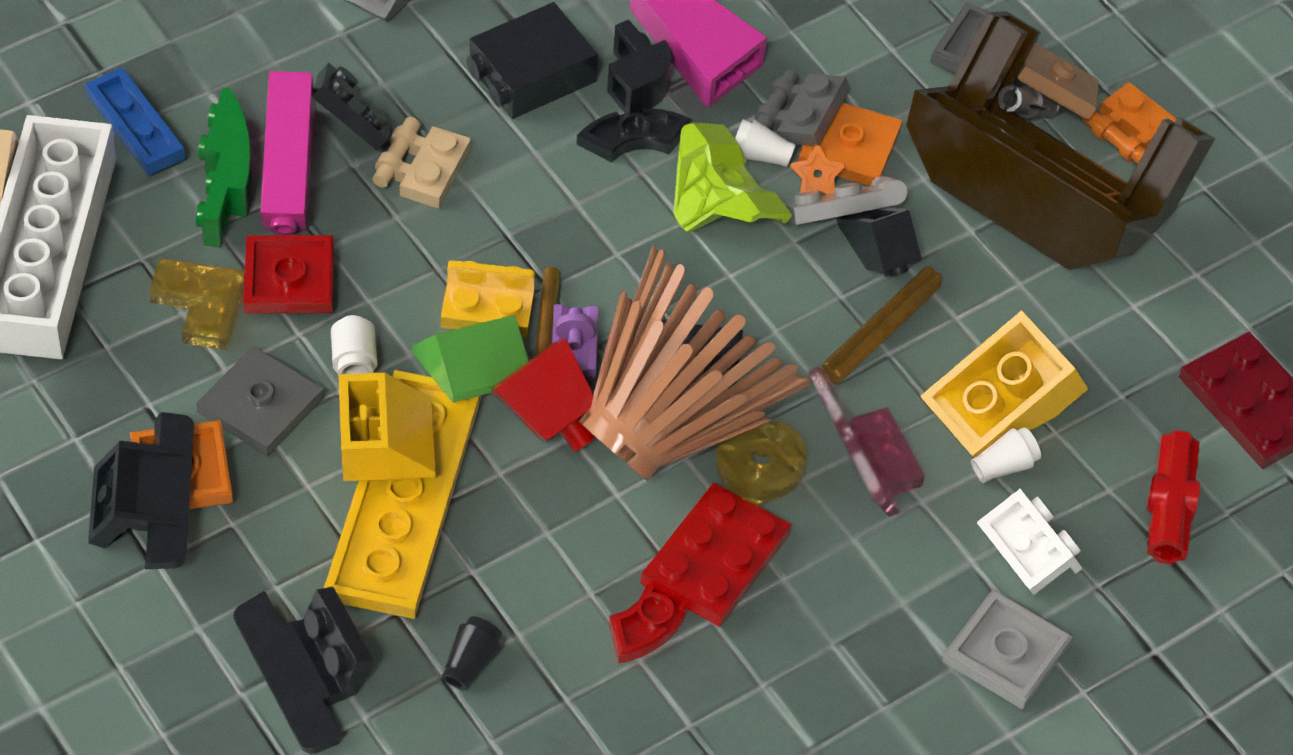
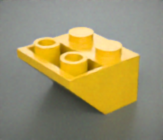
[338,372,435,481]

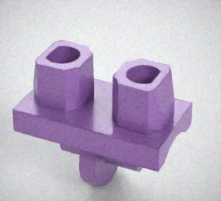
[552,304,598,379]

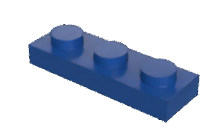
[85,67,185,176]

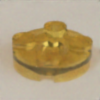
[715,420,806,505]

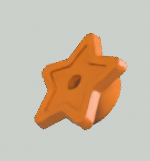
[790,145,845,195]

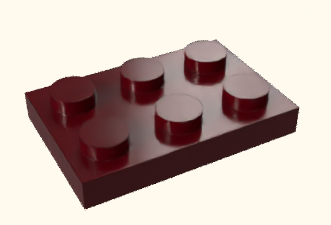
[1179,331,1293,470]

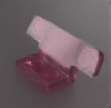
[808,366,925,516]

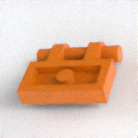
[1081,82,1176,164]

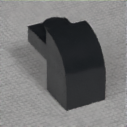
[607,19,671,114]

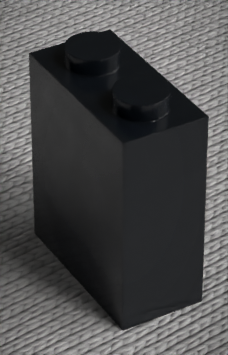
[467,2,598,119]

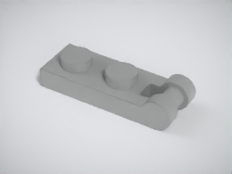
[784,176,907,225]

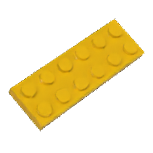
[324,370,482,619]

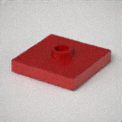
[243,235,334,313]

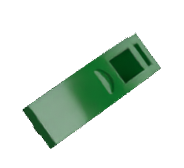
[196,87,252,248]

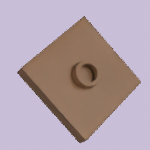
[1018,43,1099,119]

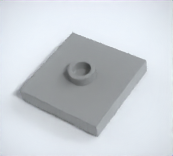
[942,589,1073,710]

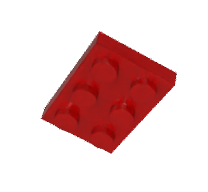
[640,482,792,627]

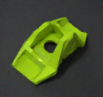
[673,122,792,232]

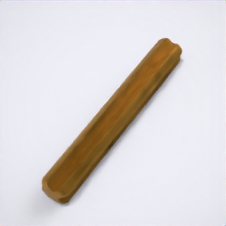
[821,266,942,384]

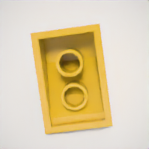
[920,310,1088,458]

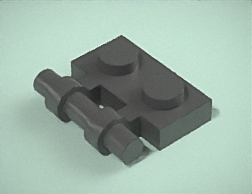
[755,69,850,146]

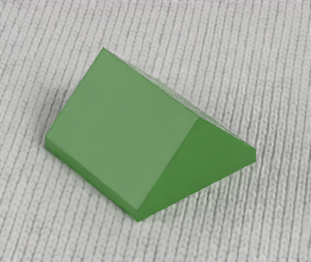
[412,315,528,403]

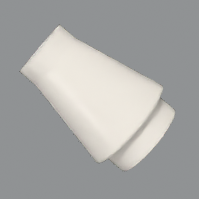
[735,119,796,168]
[971,427,1041,483]

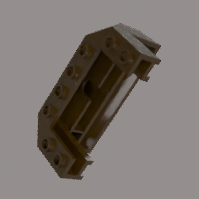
[906,11,1215,270]

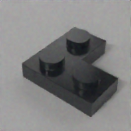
[312,62,390,151]

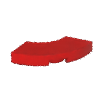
[609,584,688,664]

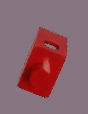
[490,338,595,452]

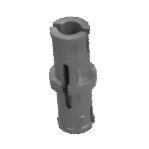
[998,85,1061,119]

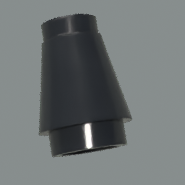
[442,616,503,690]

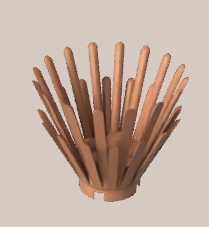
[579,244,812,481]

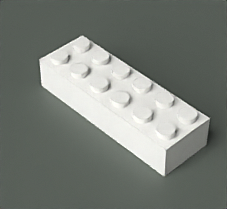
[0,115,117,359]

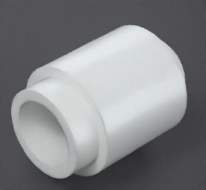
[331,315,377,377]

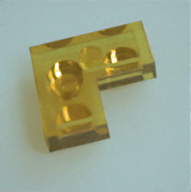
[149,258,245,350]

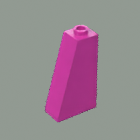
[629,0,767,108]
[260,71,317,235]

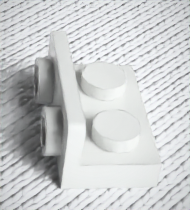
[977,489,1083,595]

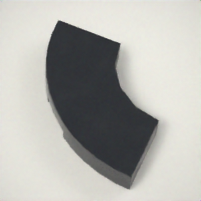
[576,108,692,163]

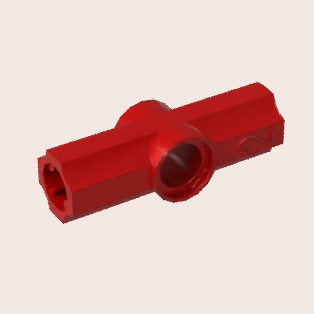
[1146,430,1200,565]

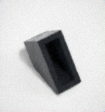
[836,207,922,277]

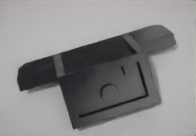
[88,412,194,570]
[233,586,373,754]

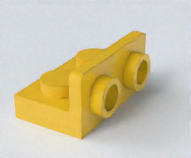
[441,260,535,338]

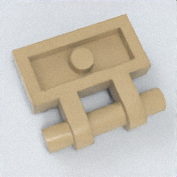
[372,117,471,209]

